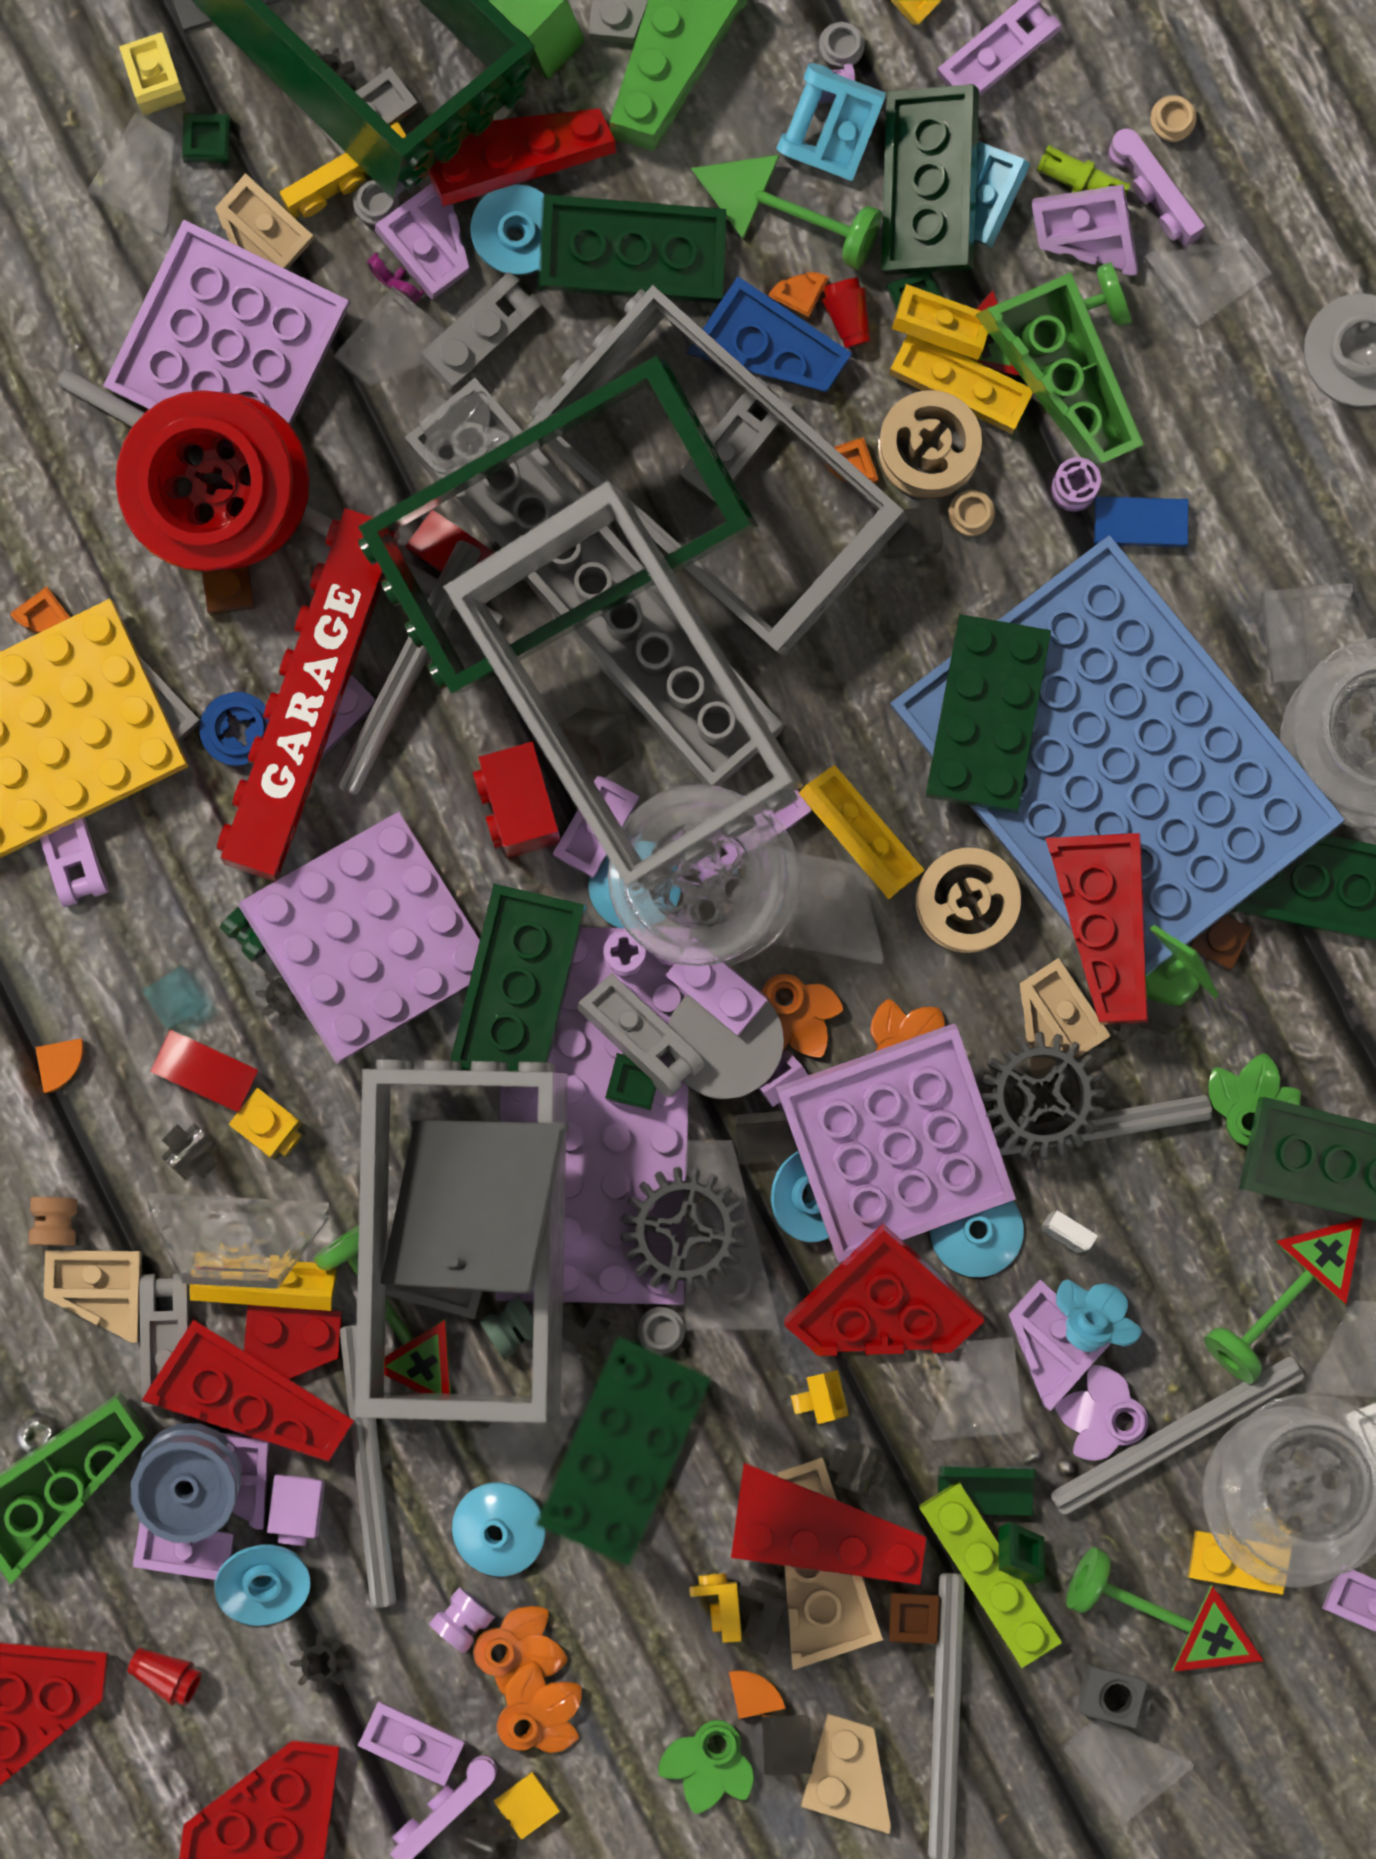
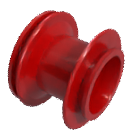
[115,390,310,571]

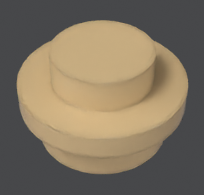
[1150,95,1196,142]
[948,490,995,537]

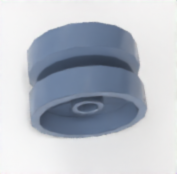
[131,1423,242,1543]

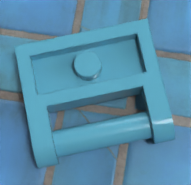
[776,63,886,181]

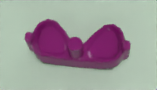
[366,252,425,303]

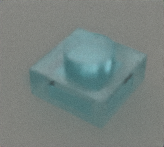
[142,965,208,1031]

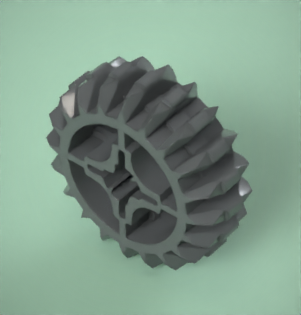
[979,1032,1106,1160]
[620,1167,748,1295]

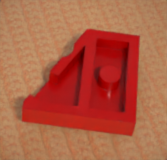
[244,1305,343,1379]

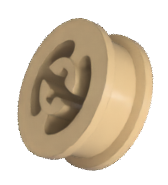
[878,390,982,500]
[915,848,1021,953]

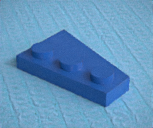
[686,276,853,393]

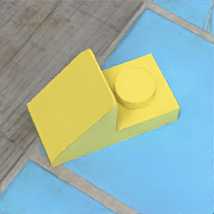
[119,32,186,115]

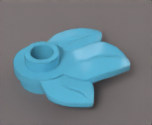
[1056,1279,1142,1352]

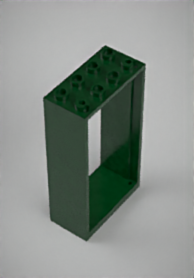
[191,0,535,199]
[358,355,758,694]
[535,1337,711,1567]

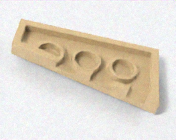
[777,1458,883,1670]

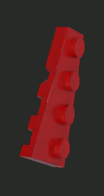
[413,108,616,207]
[1045,833,1148,1025]
[141,1319,354,1462]
[731,1463,926,1585]

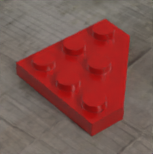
[784,1223,985,1356]
[0,1642,109,1786]
[179,1739,341,1859]

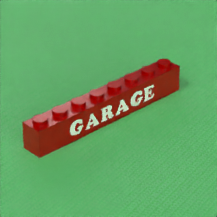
[216,508,400,882]

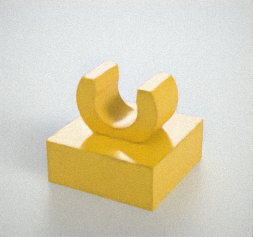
[791,1370,849,1424]

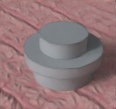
[819,22,865,68]
[353,179,399,225]
[638,1307,685,1354]

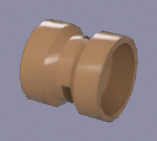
[28,1197,78,1246]

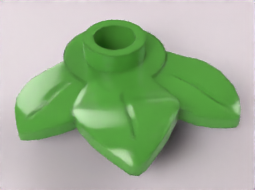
[1208,1053,1301,1146]
[658,1720,754,1814]

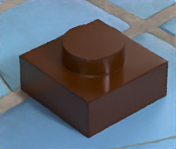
[201,566,255,615]
[1190,915,1253,971]
[888,1592,939,1644]

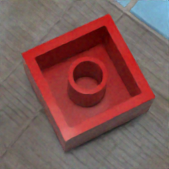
[473,741,560,859]

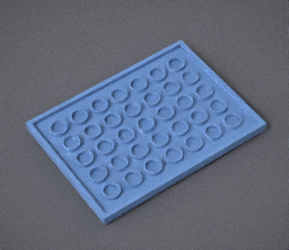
[890,535,1345,976]

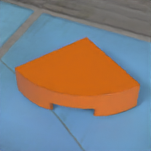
[768,272,829,320]
[821,437,879,484]
[10,587,70,633]
[35,1038,84,1094]
[729,1670,785,1719]

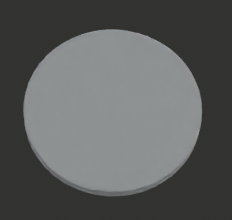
[1303,293,1376,408]
[667,995,784,1099]

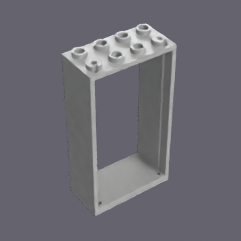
[528,285,908,657]
[444,481,804,890]
[355,1060,568,1423]

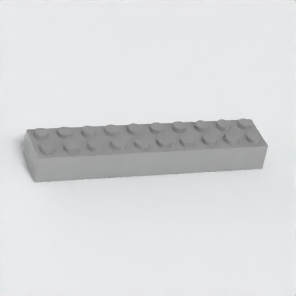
[405,378,783,793]

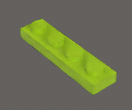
[919,1480,1062,1668]

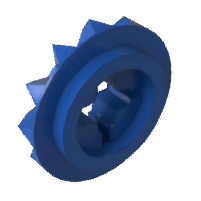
[199,692,269,767]

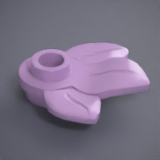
[1055,1365,1148,1461]

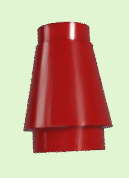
[822,277,871,349]
[127,1647,202,1707]

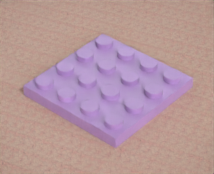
[103,219,351,451]
[238,811,480,1064]
[776,1023,1016,1263]

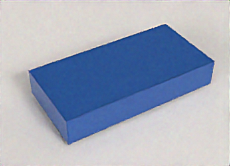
[1094,497,1188,548]

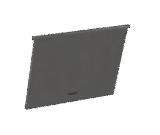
[381,1120,569,1293]

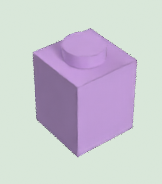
[267,1474,326,1546]

